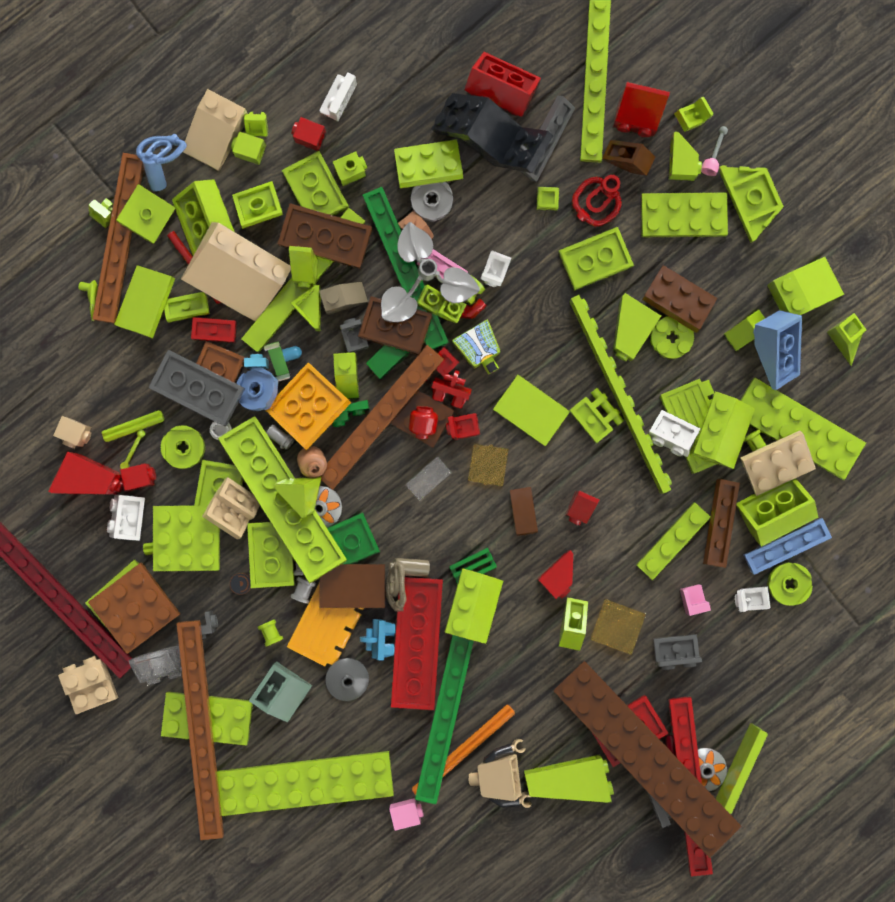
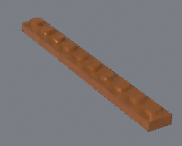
[177,620,224,840]

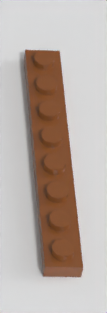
[92,153,144,324]
[319,345,444,490]

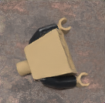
[469,739,532,808]

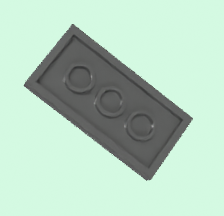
[149,350,245,427]

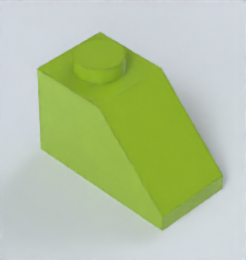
[669,132,702,181]
[333,353,359,399]
[559,597,588,651]

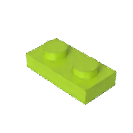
[164,292,210,322]

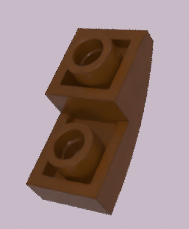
[510,487,538,536]

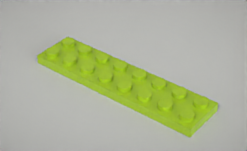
[218,416,347,584]
[217,751,394,816]

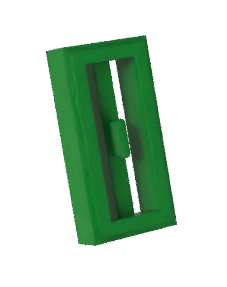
[449,547,497,584]

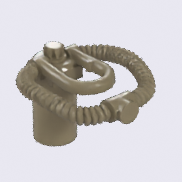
[386,558,430,612]

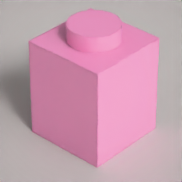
[389,798,424,830]

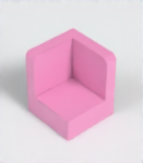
[680,584,711,616]

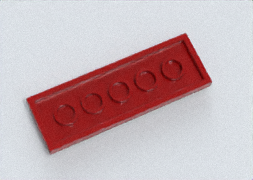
[391,577,443,710]

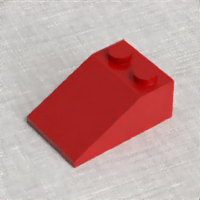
[613,82,670,137]

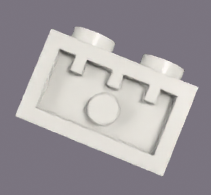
[320,73,357,121]
[649,410,701,457]
[107,494,145,541]

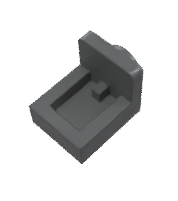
[340,318,369,353]
[201,610,218,639]

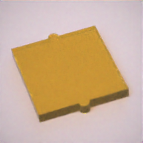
[468,444,508,486]

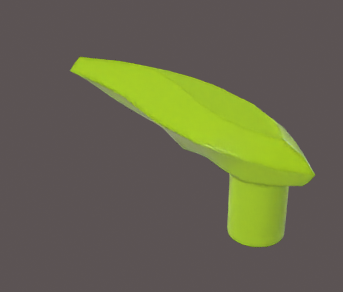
[79,280,98,321]

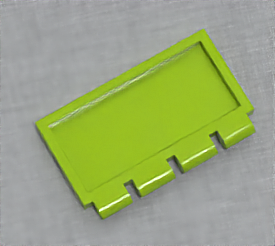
[659,379,716,474]

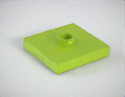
[116,184,175,244]

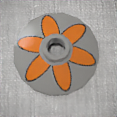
[315,486,342,527]
[698,748,727,791]

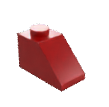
[565,491,599,526]
[538,550,573,599]

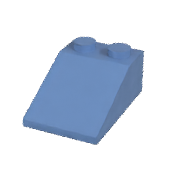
[753,310,802,390]

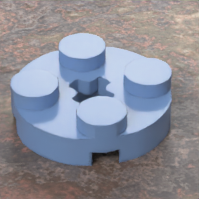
[237,367,278,411]

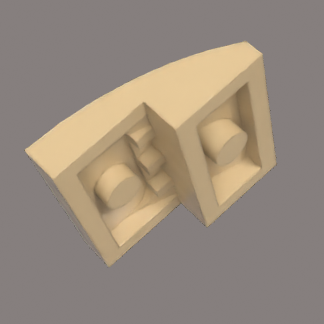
[202,477,260,539]

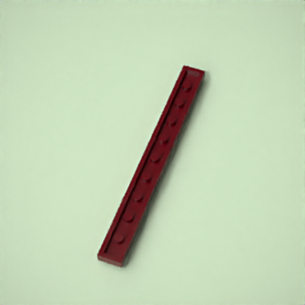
[0,522,137,679]

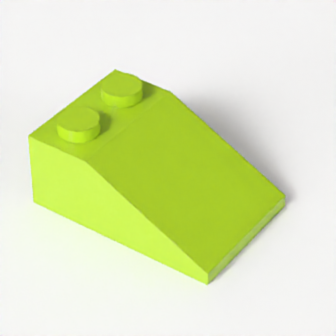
[767,257,844,315]

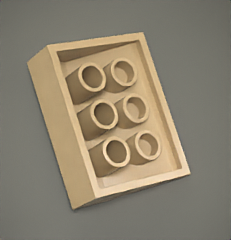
[181,222,291,322]

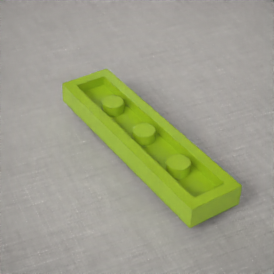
[636,502,710,580]

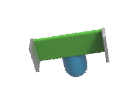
[264,341,302,381]

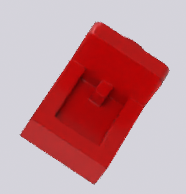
[446,413,481,440]

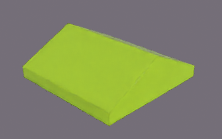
[232,181,283,229]

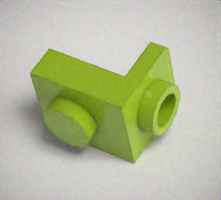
[674,97,713,132]

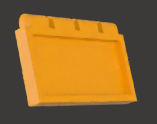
[287,582,364,666]

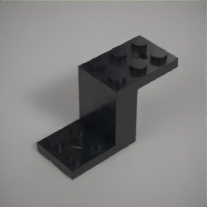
[431,93,553,173]

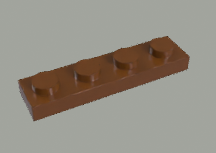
[703,479,740,568]

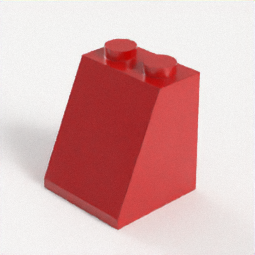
[48,452,124,495]

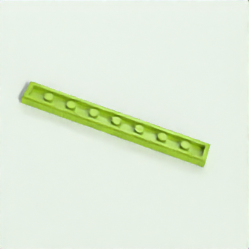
[242,208,366,353]

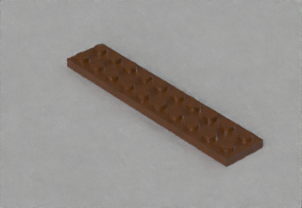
[553,661,742,858]

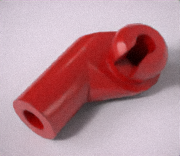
[460,298,487,319]

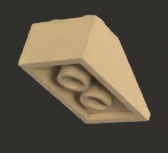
[183,89,248,171]

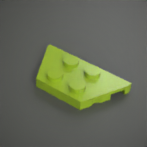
[719,165,784,243]

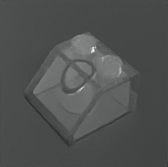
[128,645,182,685]

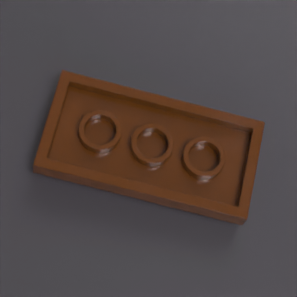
[278,203,372,269]

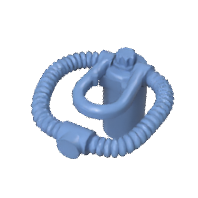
[136,134,187,191]

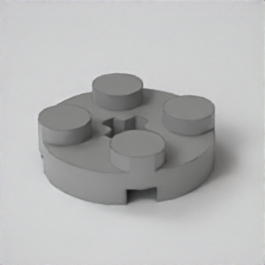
[411,182,453,222]

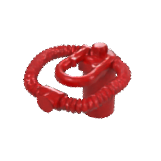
[571,175,622,227]

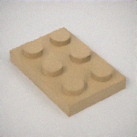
[741,431,816,496]

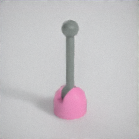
[701,126,728,176]

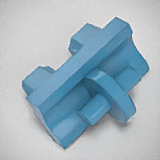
[360,619,395,660]

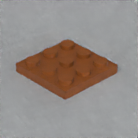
[88,562,180,654]

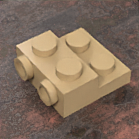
[58,656,118,714]

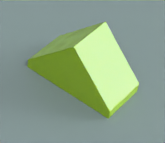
[724,310,765,351]

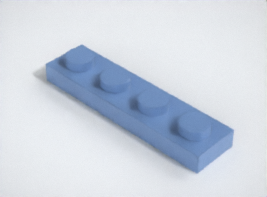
[743,518,832,575]

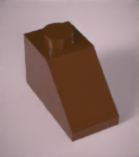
[602,140,656,176]

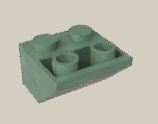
[249,662,312,722]

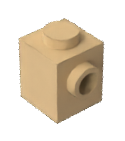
[53,416,91,449]

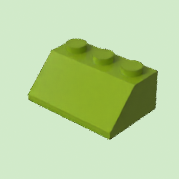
[172,180,235,256]
[692,391,755,469]
[736,478,818,547]
[444,569,503,644]

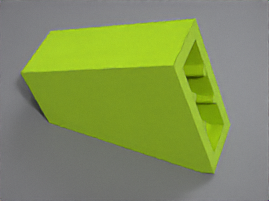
[613,293,661,362]

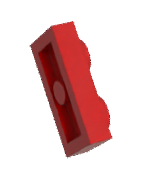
[191,317,237,343]

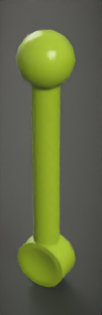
[120,429,145,469]

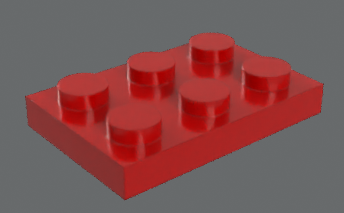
[592,695,668,767]

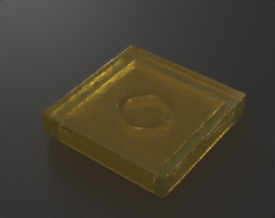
[590,599,646,655]

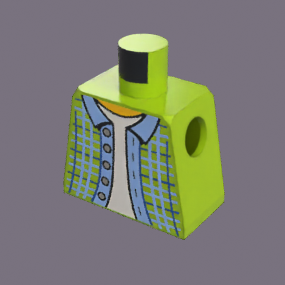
[452,319,500,375]

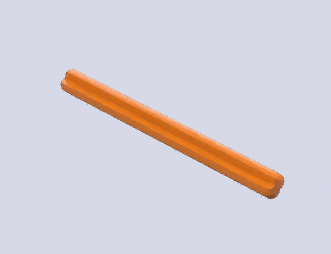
[412,705,515,795]

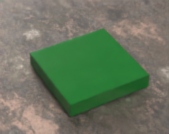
[327,513,380,564]

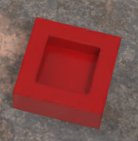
[436,347,459,377]

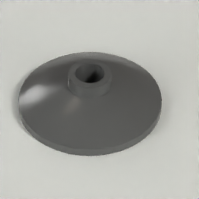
[326,658,369,701]

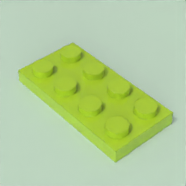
[641,193,728,237]
[161,692,253,745]

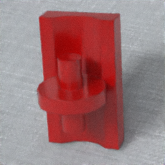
[431,370,472,408]

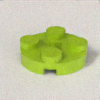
[650,316,694,359]
[161,426,205,469]
[767,562,813,606]

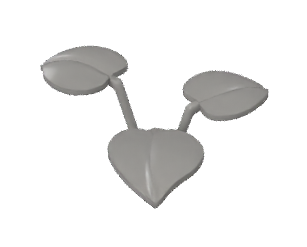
[381,222,480,322]

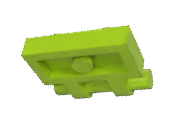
[569,388,624,443]

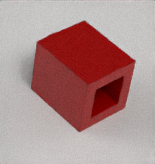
[291,117,326,151]
[120,463,156,491]

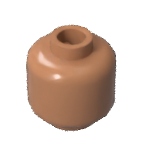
[297,446,327,478]

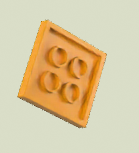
[266,363,351,450]

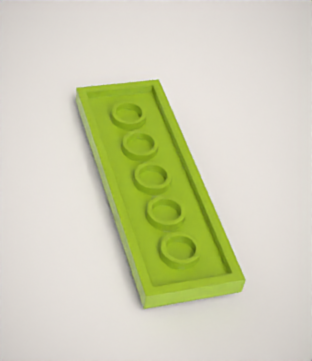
[740,378,866,480]

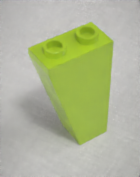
[524,754,614,803]

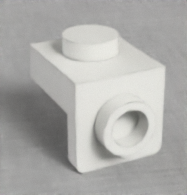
[481,251,511,287]
[735,586,770,612]

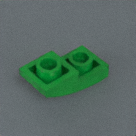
[366,345,409,379]
[332,400,370,427]

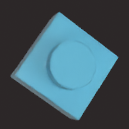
[244,354,269,369]

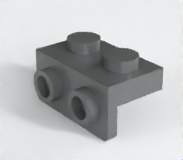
[653,634,702,670]

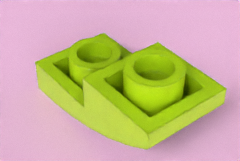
[417,284,467,323]

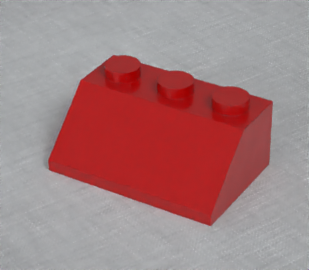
[464,52,541,117]

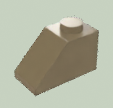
[319,282,368,315]

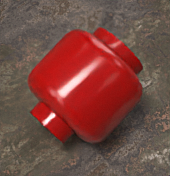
[409,406,438,439]

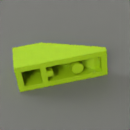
[289,246,318,289]

